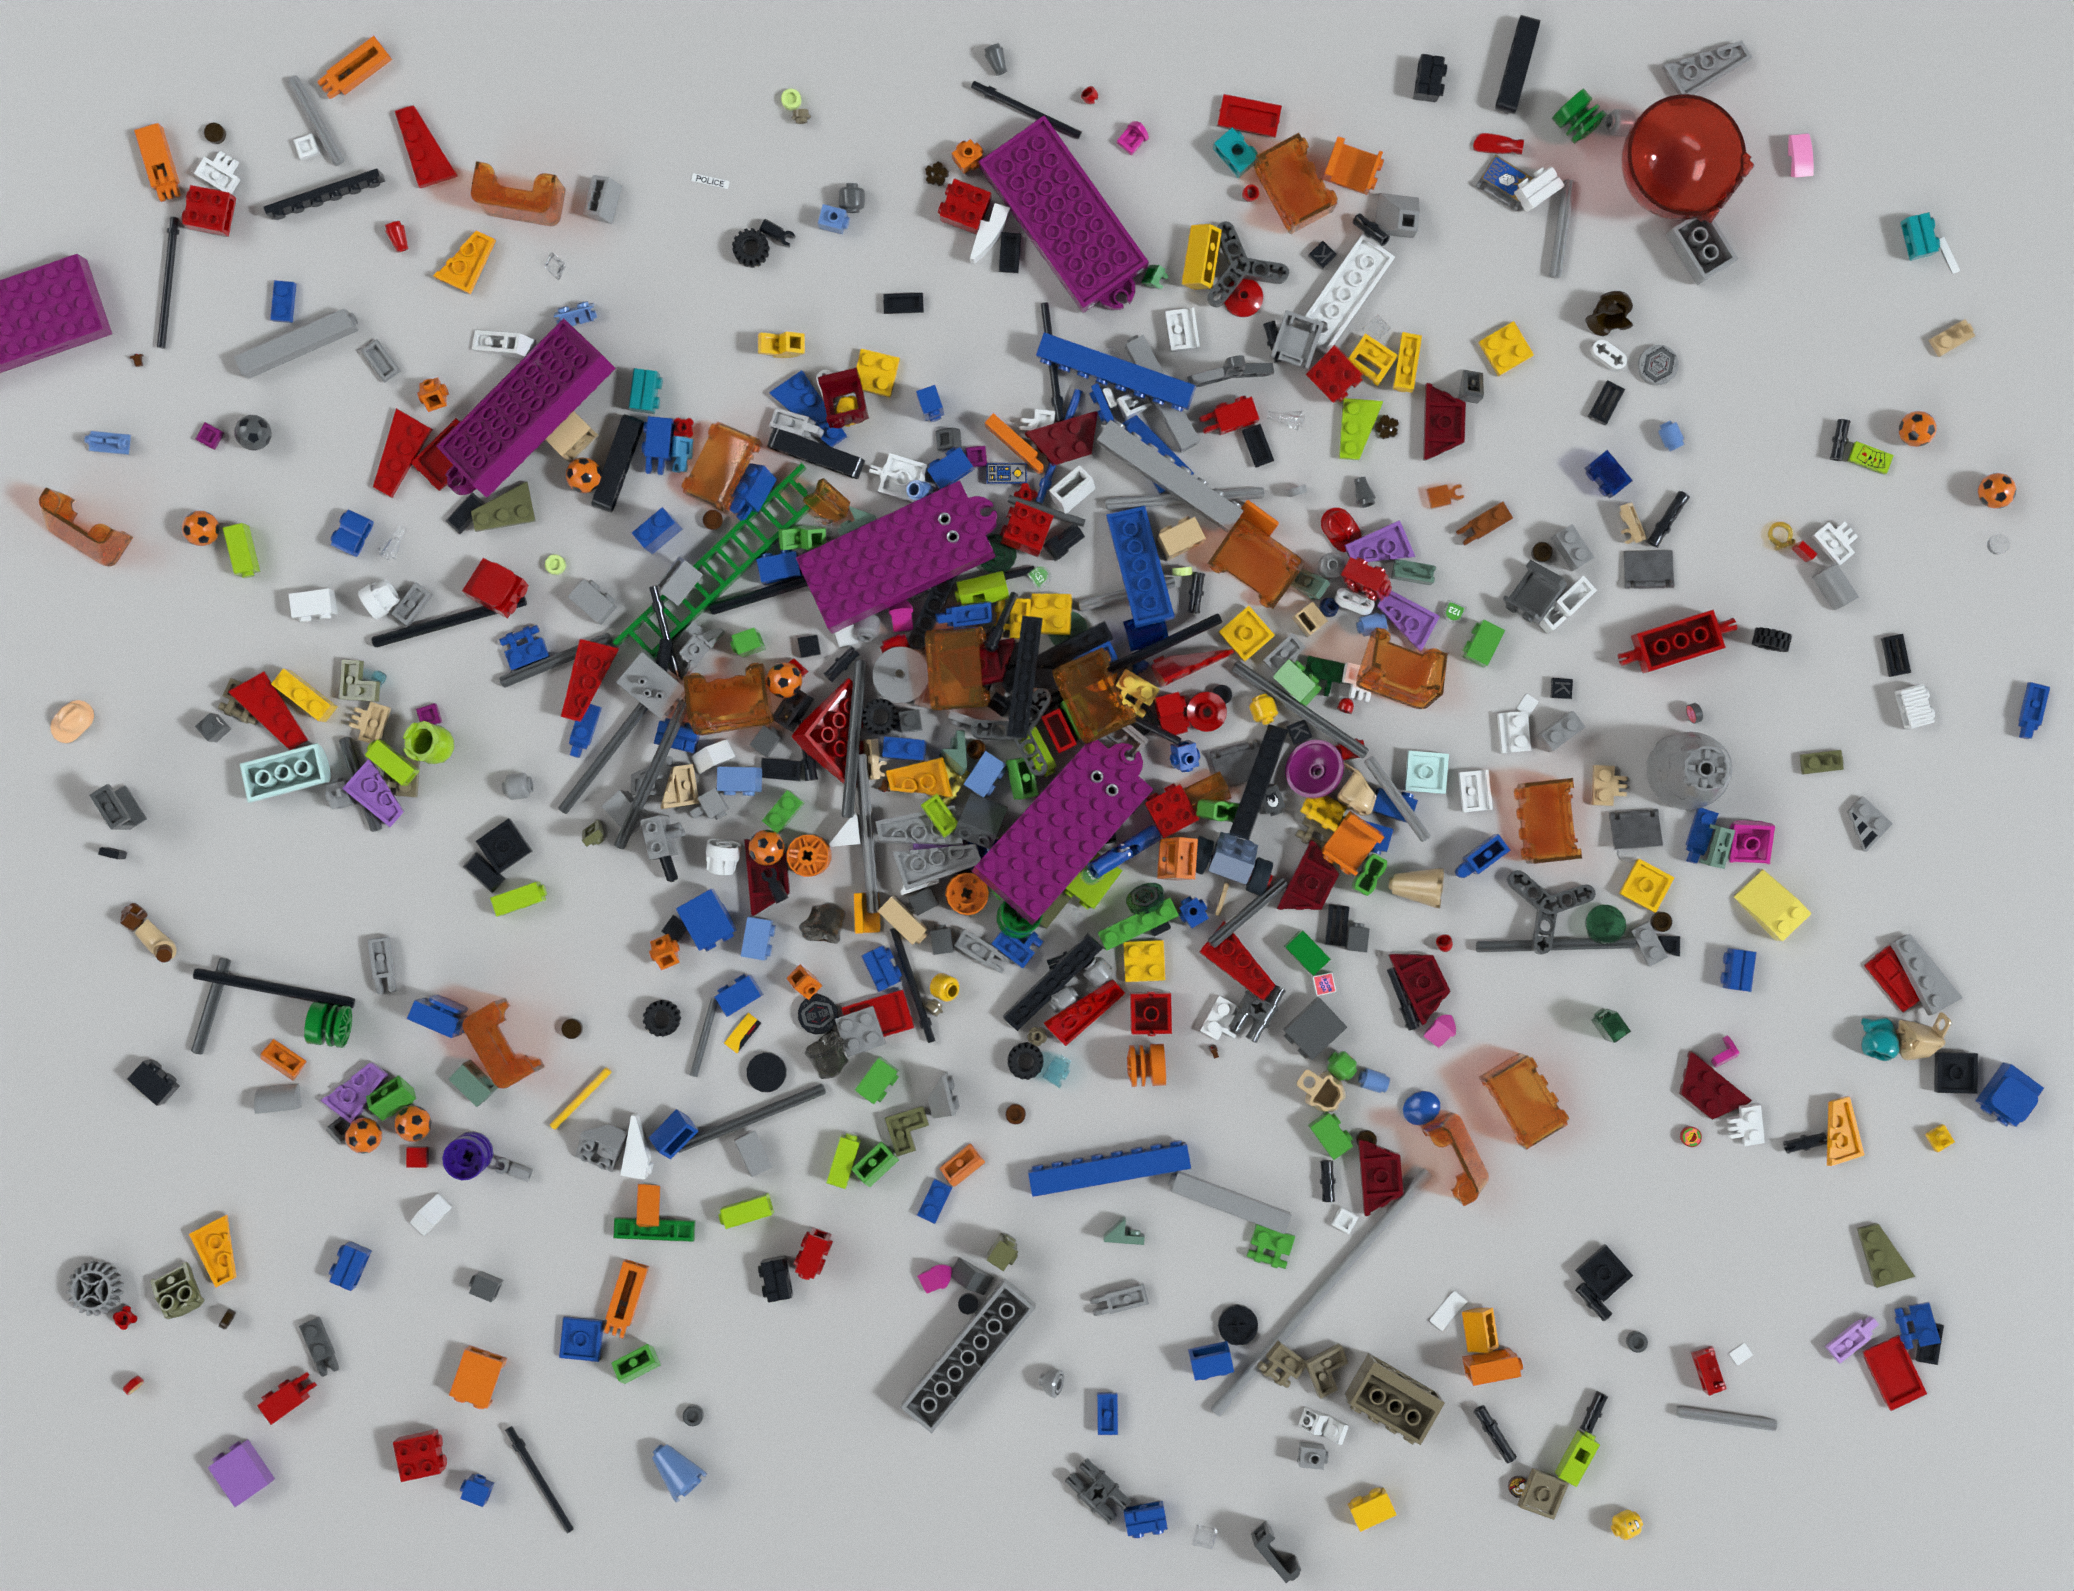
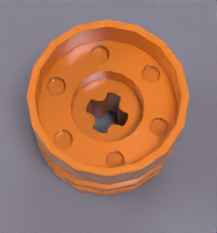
[787,835,832,877]
[945,872,989,915]
[1127,1044,1166,1087]

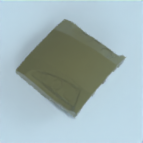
[150,1262,205,1319]

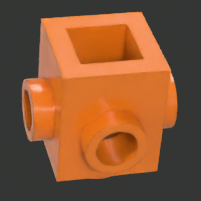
[951,139,984,174]
[417,377,449,412]
[649,934,680,970]

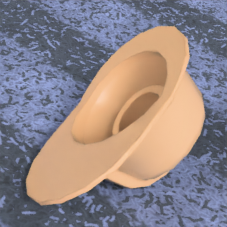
[50,700,94,743]

